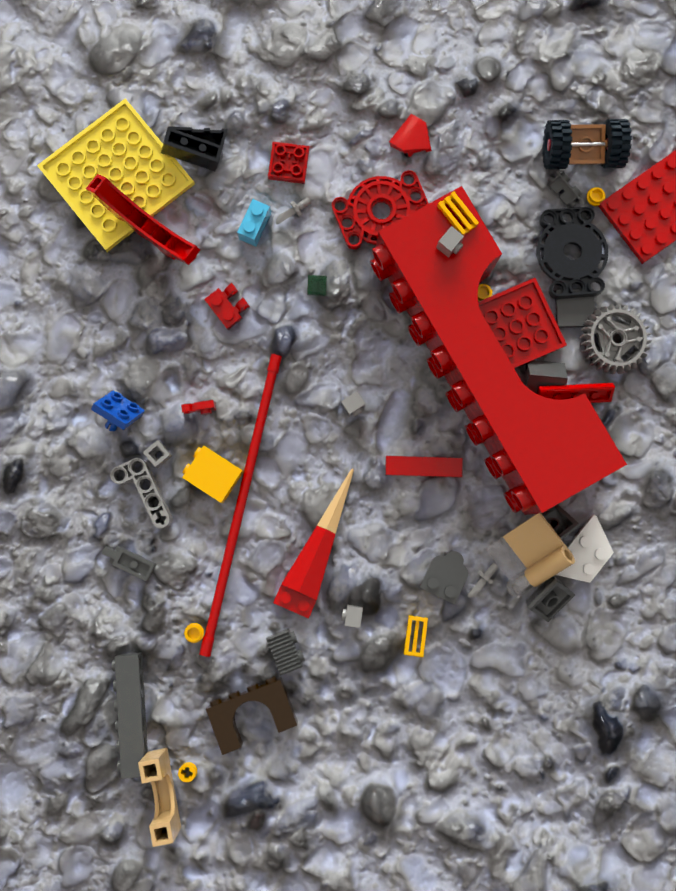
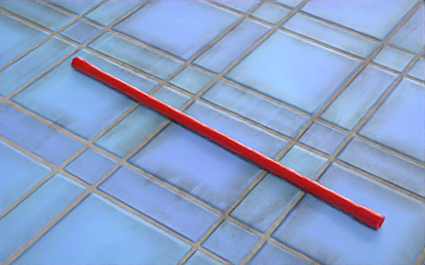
[199,354,282,657]

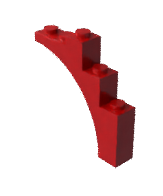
[86,174,200,265]

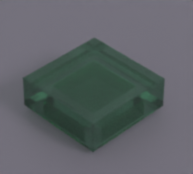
[307,275,327,296]

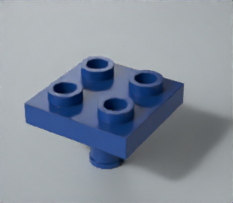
[91,390,145,431]

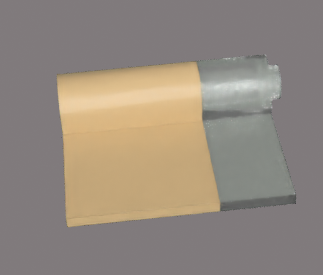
[485,513,575,598]

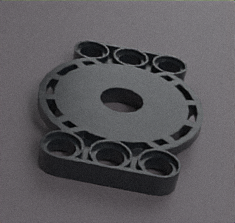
[536,206,608,299]

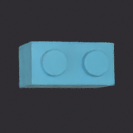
[237,199,271,247]

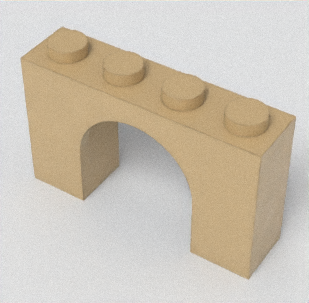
[138,748,181,847]

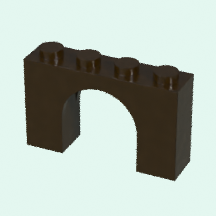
[206,676,298,755]

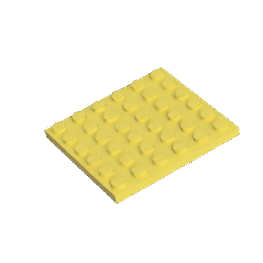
[37,98,195,252]

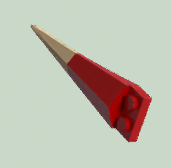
[273,468,354,619]

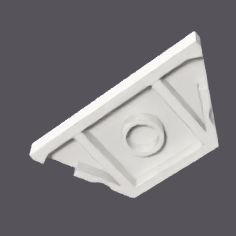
[556,514,614,583]

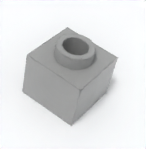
[436,226,464,258]
[341,391,366,417]
[143,440,172,468]
[341,605,363,628]

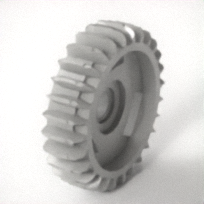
[579,304,652,374]

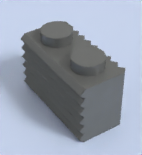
[266,628,305,676]

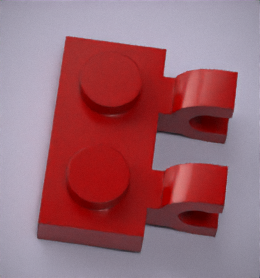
[204,283,250,330]

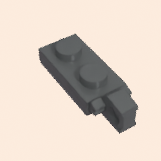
[102,546,157,582]

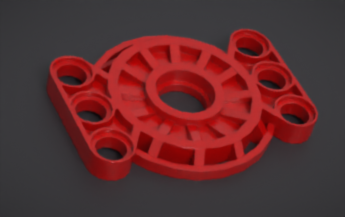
[332,170,429,250]

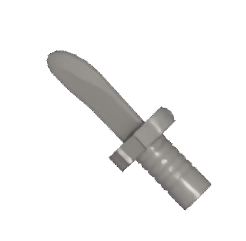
[276,197,311,224]
[467,563,499,598]

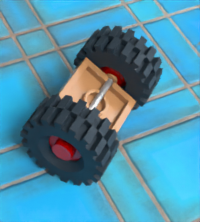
[542,119,632,169]

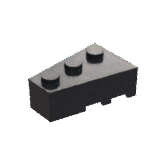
[161,126,228,172]

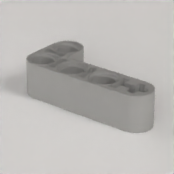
[110,458,173,529]

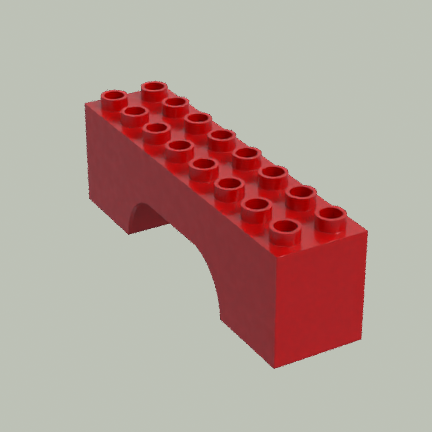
[370,186,627,515]

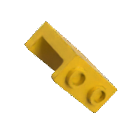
[182,445,244,503]

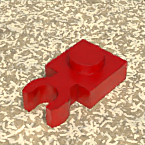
[181,400,216,415]

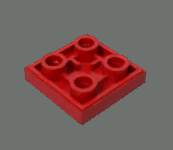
[268,142,310,184]

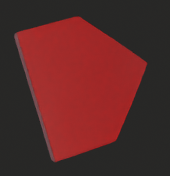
[389,114,432,157]

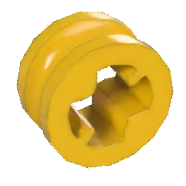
[178,762,197,782]

